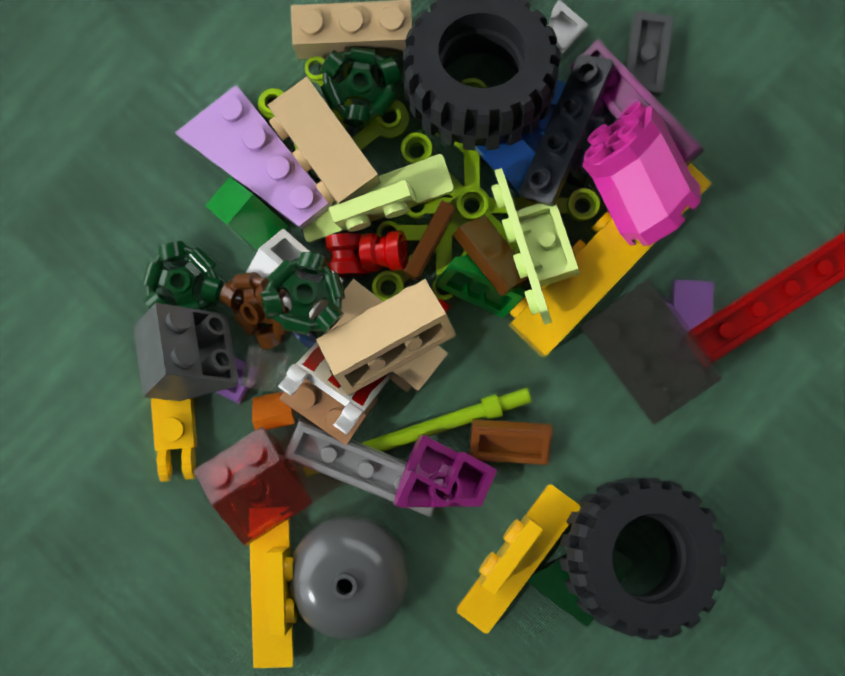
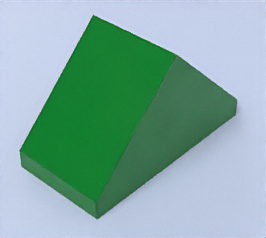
[205,177,290,251]

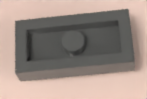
[625,10,674,97]

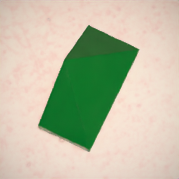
[435,254,524,319]

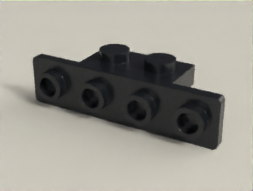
[518,54,615,206]

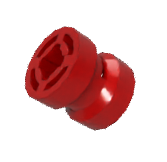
[359,230,409,273]
[325,233,367,278]

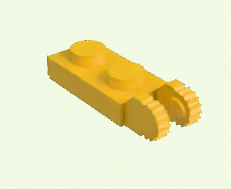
[151,398,198,482]

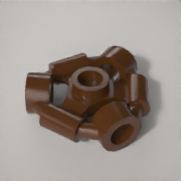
[220,272,290,349]

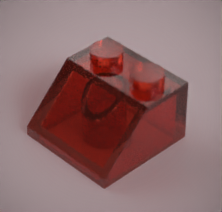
[193,427,314,546]

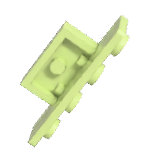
[303,154,455,243]
[491,168,580,325]

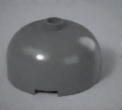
[288,515,408,640]

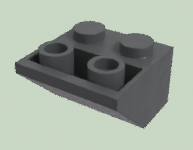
[134,303,239,401]

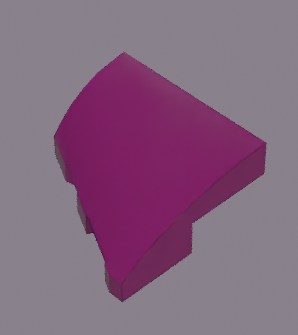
[393,435,497,508]

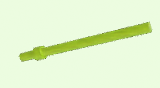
[303,387,532,477]

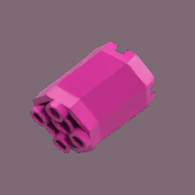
[583,101,701,246]

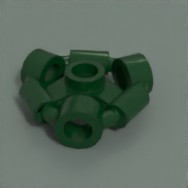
[319,46,401,127]
[142,241,223,310]
[260,252,346,336]

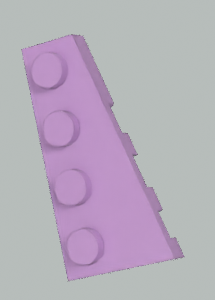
[175,85,333,230]

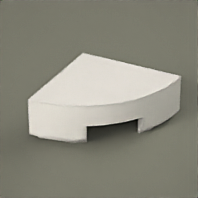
[548,0,588,57]

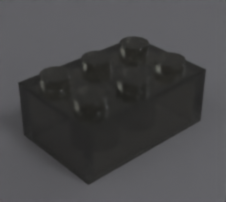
[581,275,722,425]

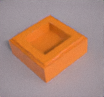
[252,391,295,432]

